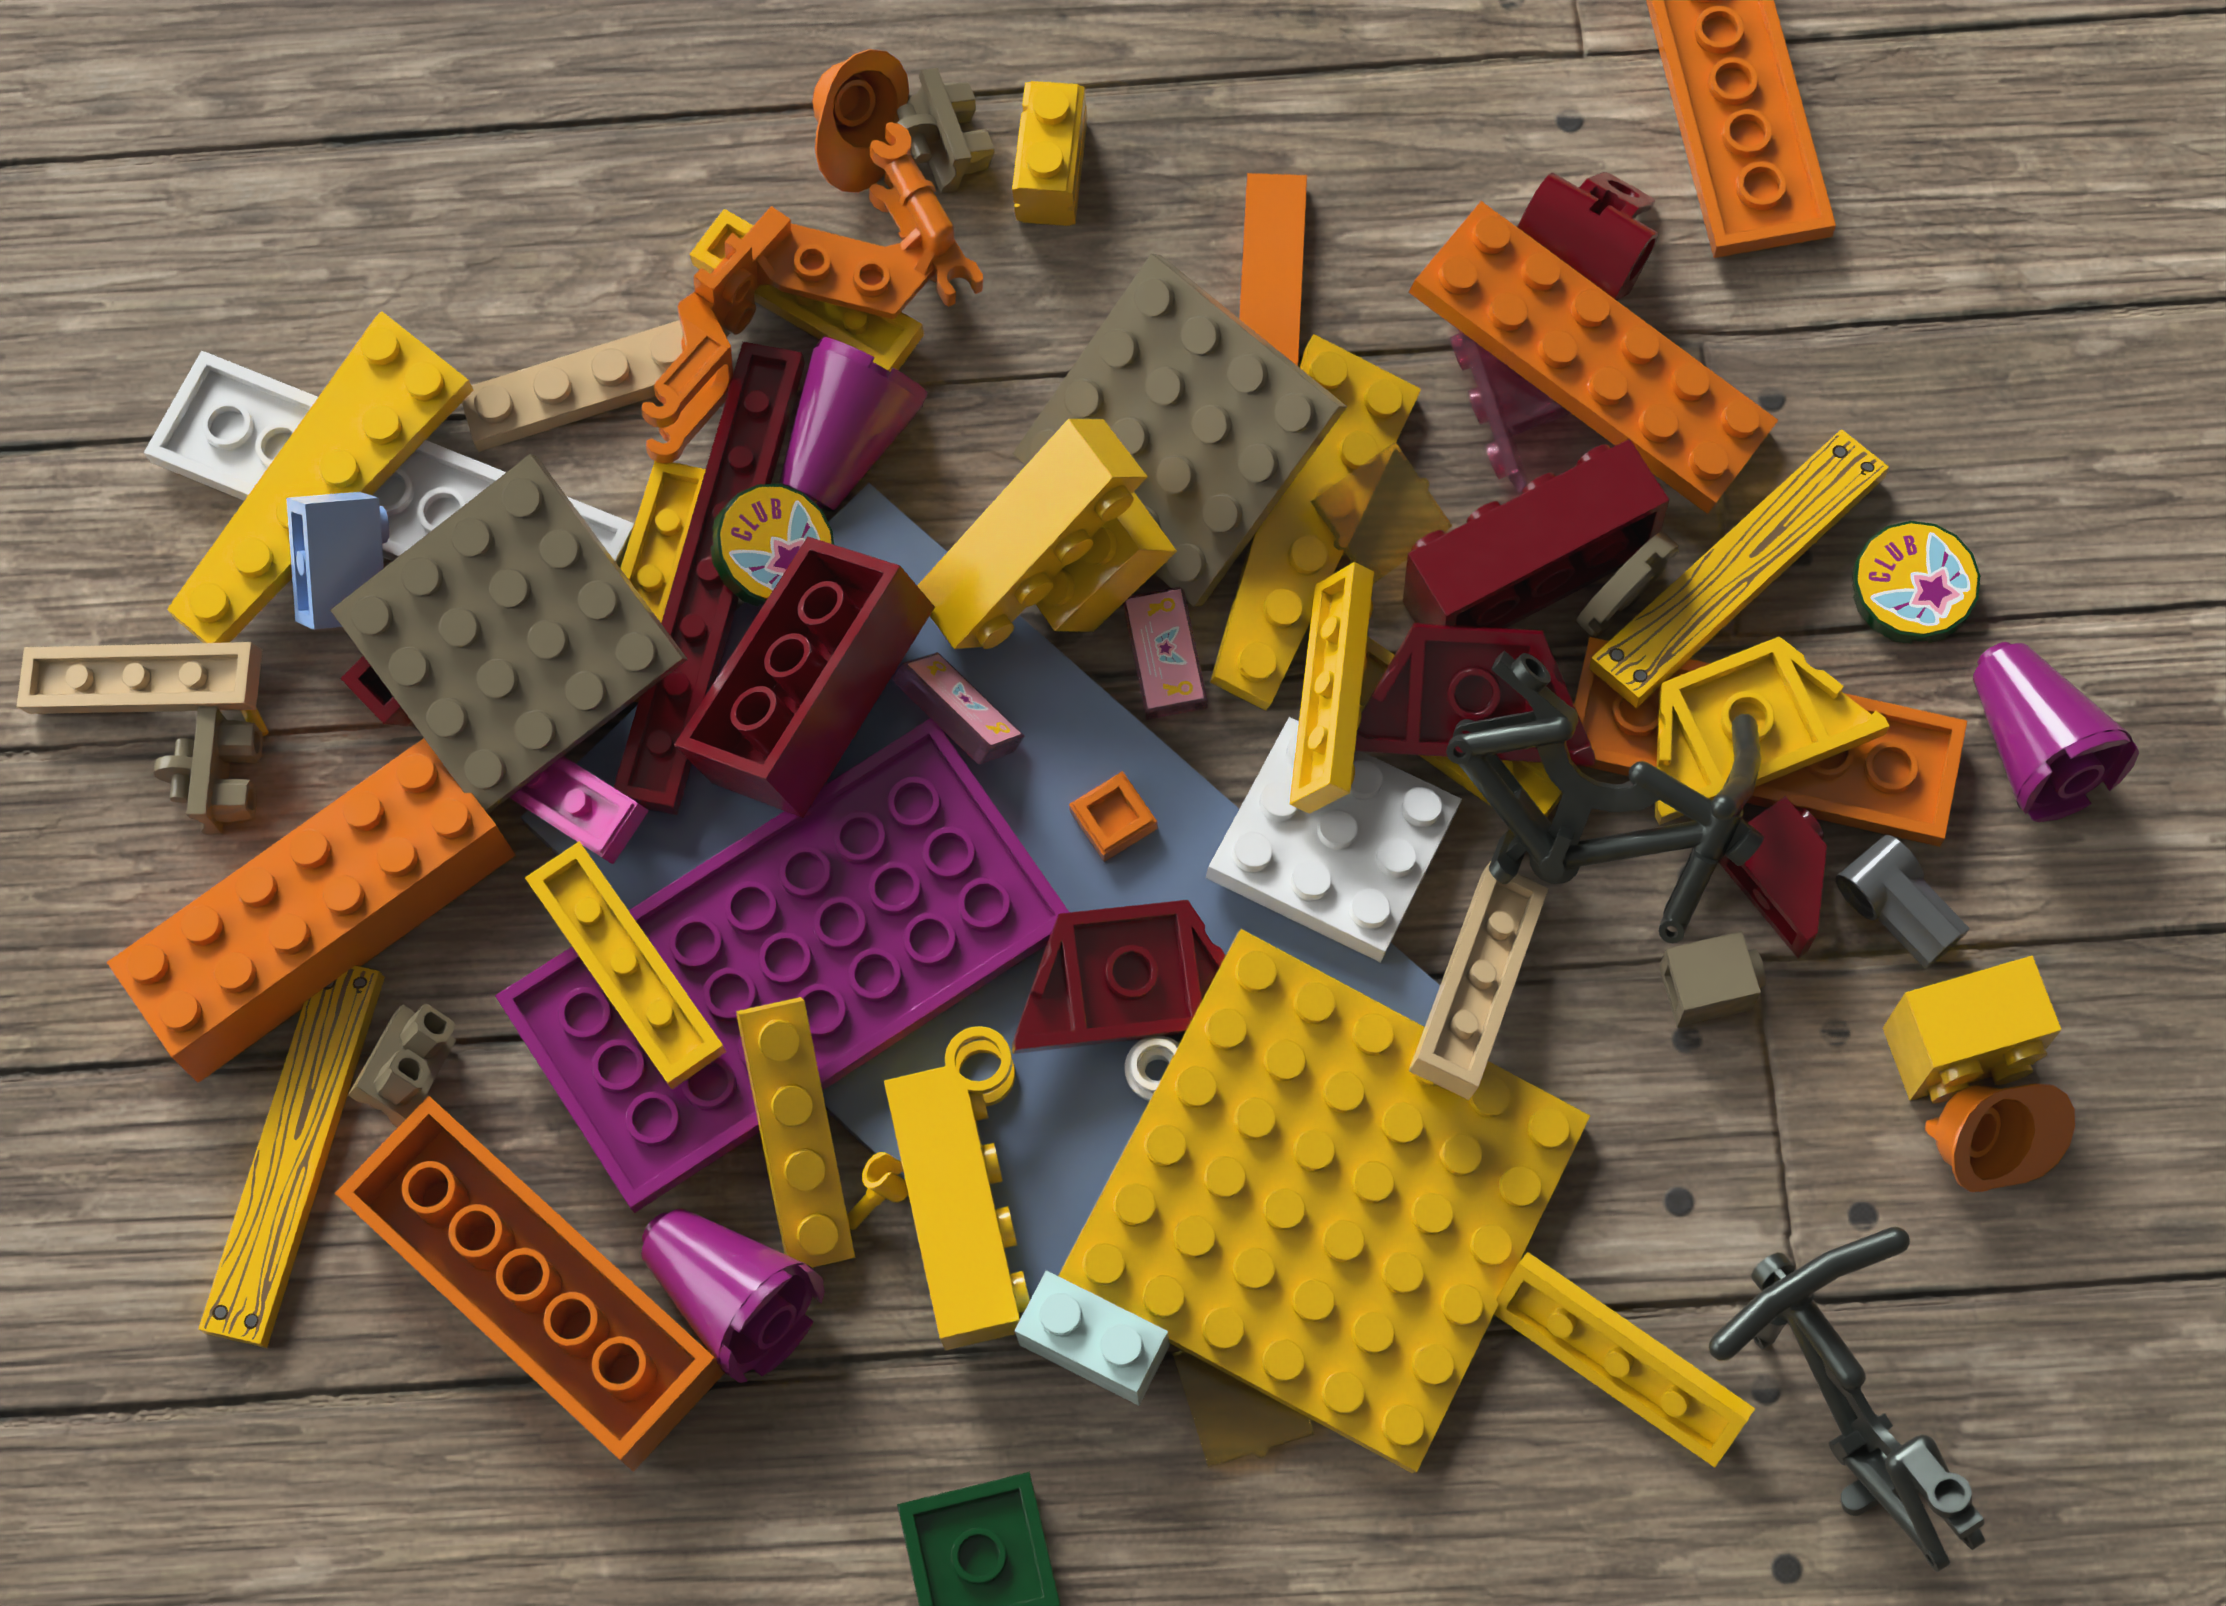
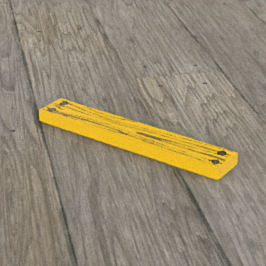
[1589,429,1889,708]
[198,966,385,1348]

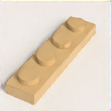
[462,320,683,452]
[16,642,263,714]
[1409,861,1549,1100]

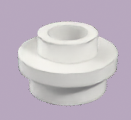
[1125,1036,1179,1101]

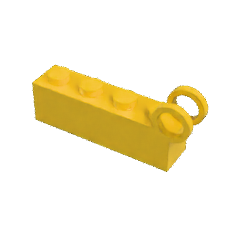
[884,1026,1030,1351]

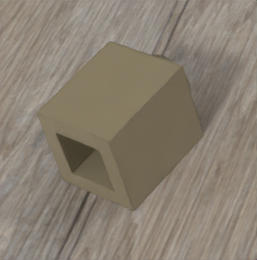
[1659,931,1766,1028]

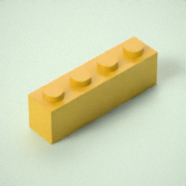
[917,419,1148,649]

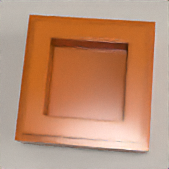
[1069,771,1158,862]

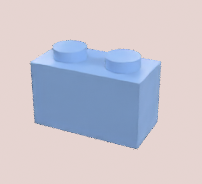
[286,492,389,630]

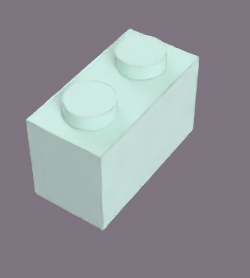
[1015,1270,1170,1406]

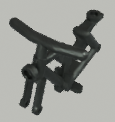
[1446,651,1764,943]
[1708,1226,1985,1572]

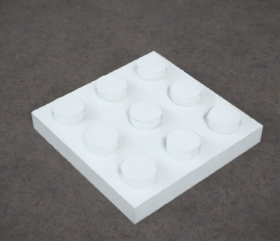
[1205,717,1462,963]

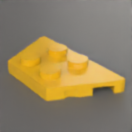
[1655,636,1890,825]

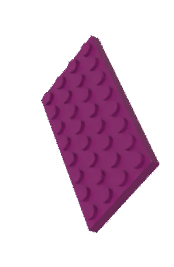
[495,717,1069,1213]

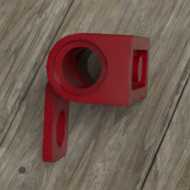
[1517,172,1659,300]

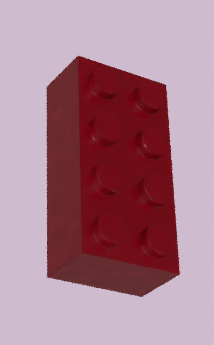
[1403,439,1669,629]
[674,536,935,818]

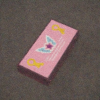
[1122,587,1208,720]
[892,652,1025,764]

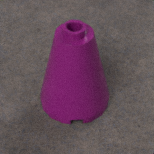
[779,337,928,512]
[1973,642,2139,823]
[641,1208,825,1383]

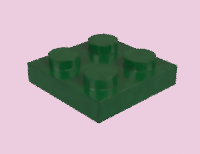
[897,1472,1061,1606]

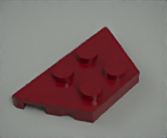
[1355,623,1595,766]
[1012,900,1226,1054]

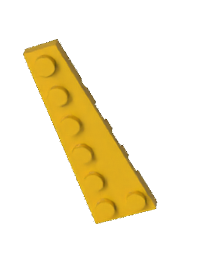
[167,311,473,643]
[1210,334,1421,711]

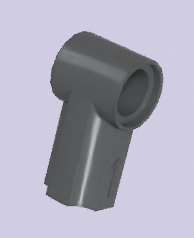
[1836,835,1970,969]

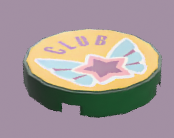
[711,484,834,606]
[1852,521,1981,644]

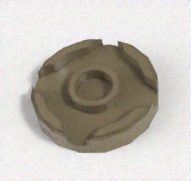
[1575,530,1680,637]

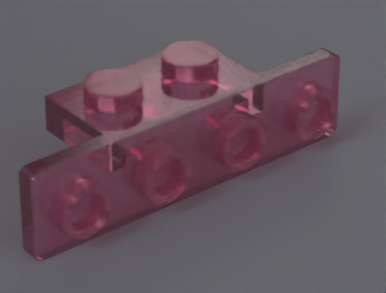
[1450,330,1571,493]

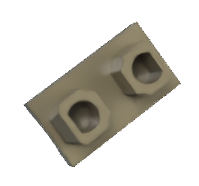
[897,68,995,193]
[154,706,263,835]
[348,1004,456,1128]

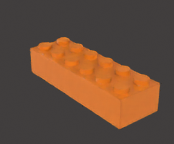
[106,738,516,1083]
[335,1096,724,1472]

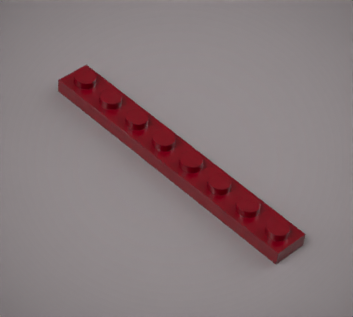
[614,342,805,815]

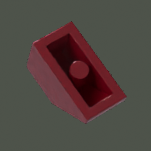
[1718,796,1827,958]

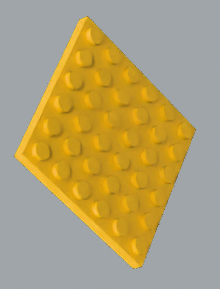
[1058,929,1590,1473]

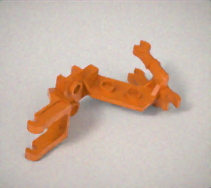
[642,122,983,464]

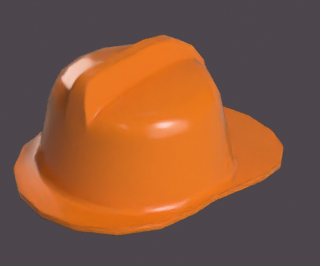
[812,49,909,193]
[1925,1083,2075,1192]

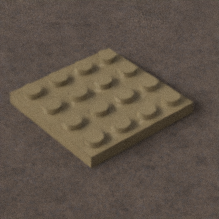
[1012,254,1347,607]
[330,454,688,814]

